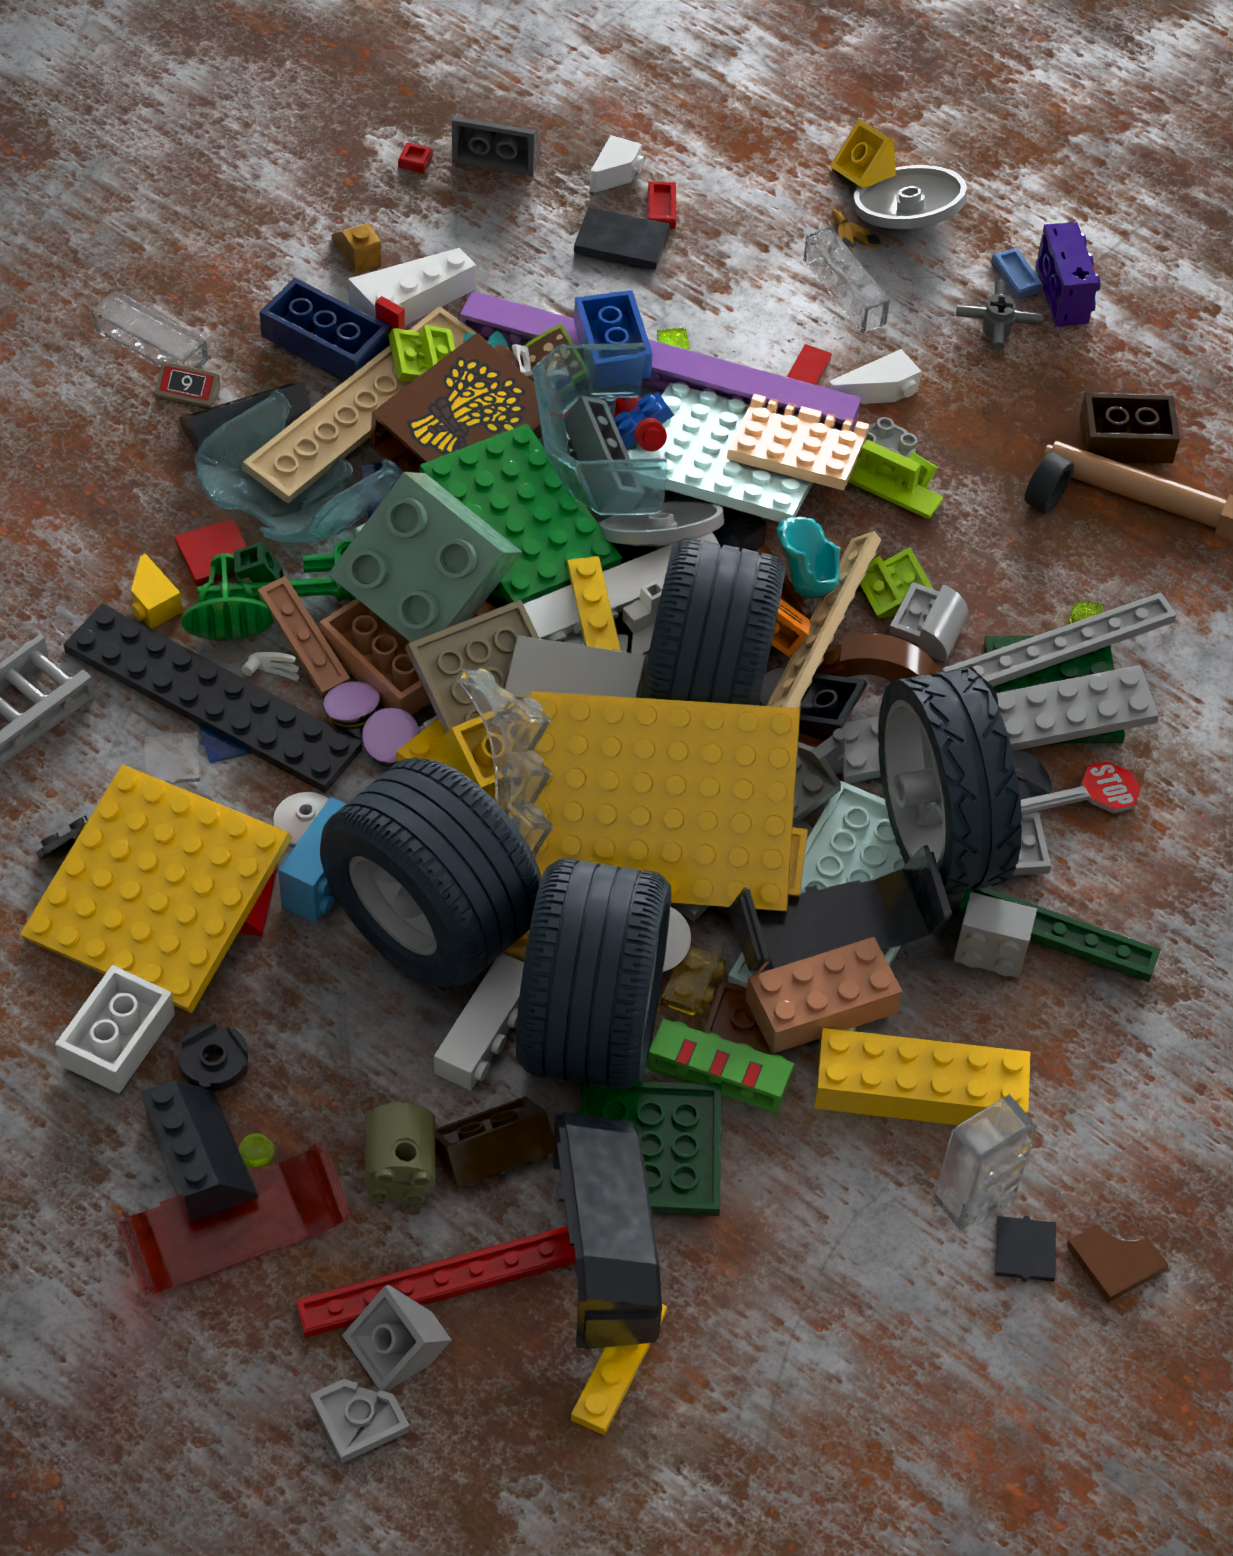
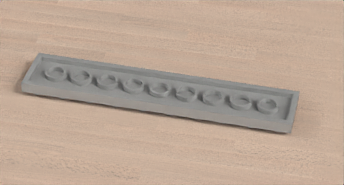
[842,665,1159,784]

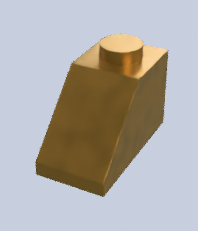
[331,223,381,275]

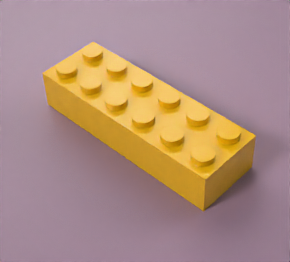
[814,1028,1030,1133]

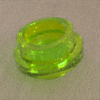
[238,1133,274,1168]

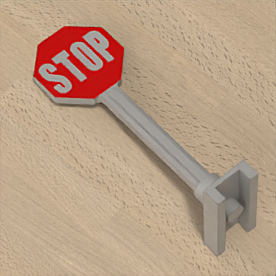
[1021,761,1141,814]

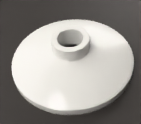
[273,792,329,847]

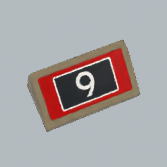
[154,361,221,408]

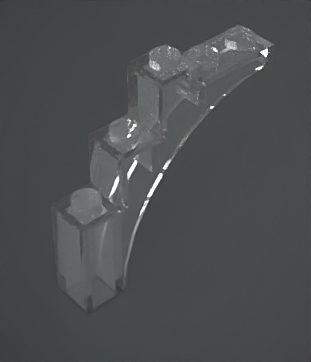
[456,668,554,857]

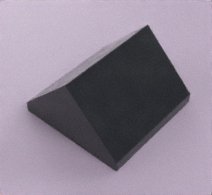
[799,673,867,741]

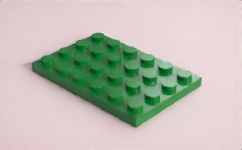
[419,424,622,604]

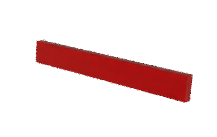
[295,1226,576,1338]

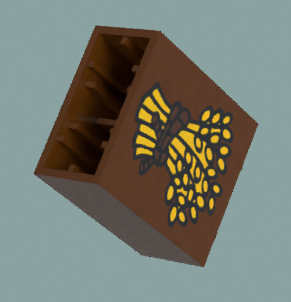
[370,333,563,475]

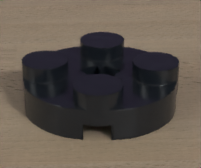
[178,1024,248,1092]

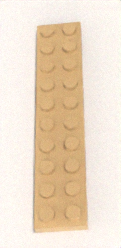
[242,306,476,504]

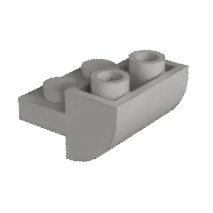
[889,582,968,663]

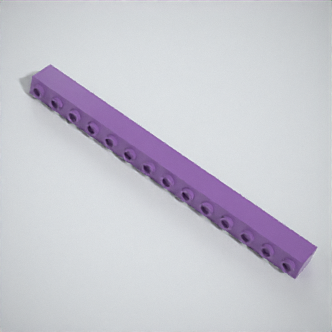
[460,290,862,432]

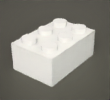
[55,965,175,1094]

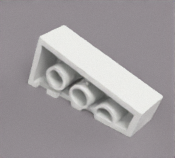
[348,248,476,326]

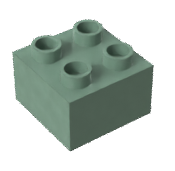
[328,472,522,642]

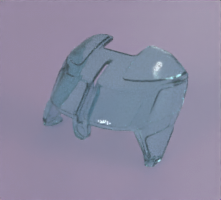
[194,390,402,544]

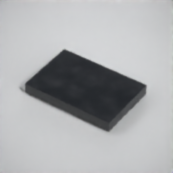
[574,207,670,270]

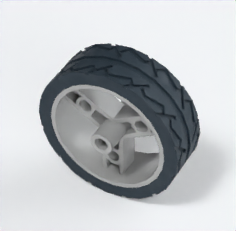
[878,669,1022,895]

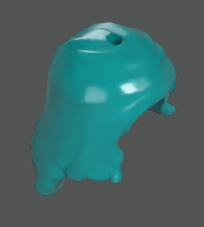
[777,517,841,599]

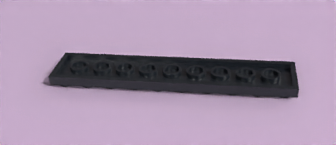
[63,603,362,793]

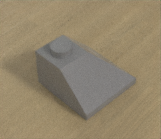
[342,1285,452,1392]

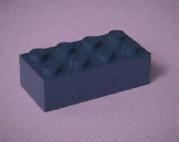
[260,278,390,380]

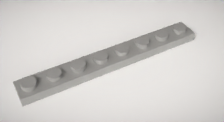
[942,592,1177,687]

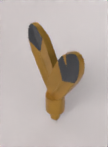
[832,209,880,258]

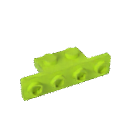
[848,440,943,519]

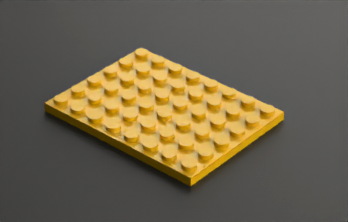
[522,691,800,911]

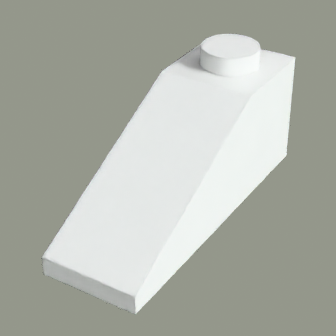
[828,349,922,404]

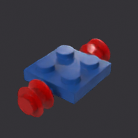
[614,392,674,452]

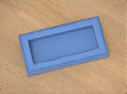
[991,247,1043,299]

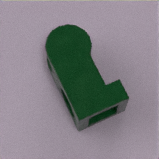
[234,542,283,583]

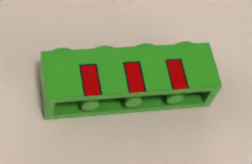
[647,1019,794,1114]

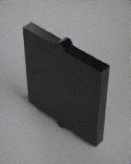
[995,1216,1056,1282]

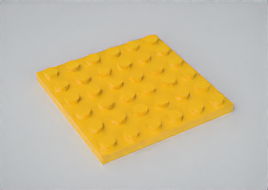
[20,764,292,1013]

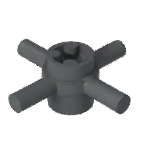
[956,280,1043,350]

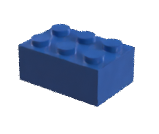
[574,290,653,386]

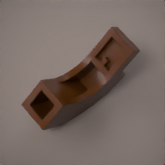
[821,634,937,682]

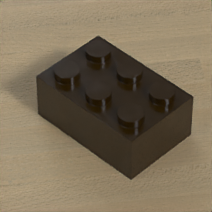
[1079,393,1180,463]

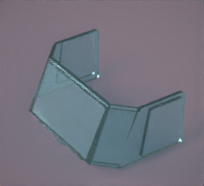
[532,343,668,516]

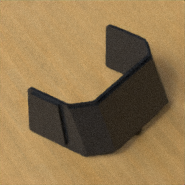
[728,845,952,975]
[553,1112,662,1349]

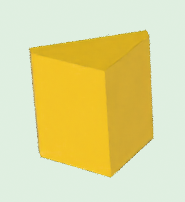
[829,119,896,188]

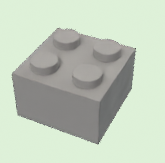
[954,892,1037,978]

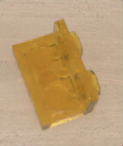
[661,945,727,1017]

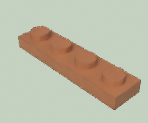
[258,575,350,697]

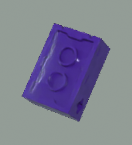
[1036,222,1101,326]

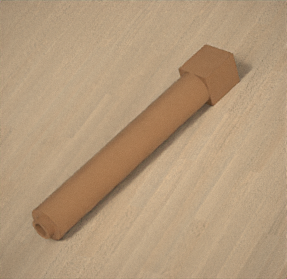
[1042,441,1233,541]

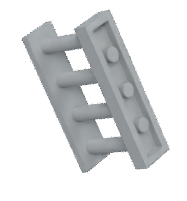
[0,634,95,766]

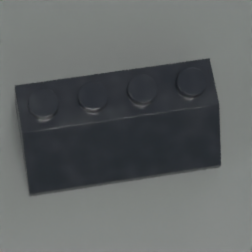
[179,382,311,456]
[141,1080,259,1222]

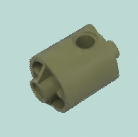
[364,1101,435,1205]

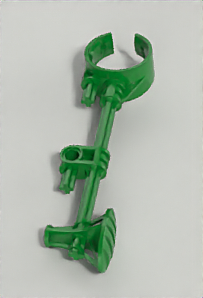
[181,539,509,640]

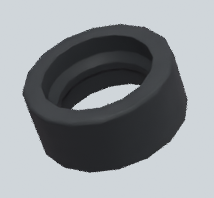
[1024,452,1074,513]

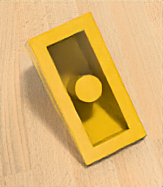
[130,554,183,629]

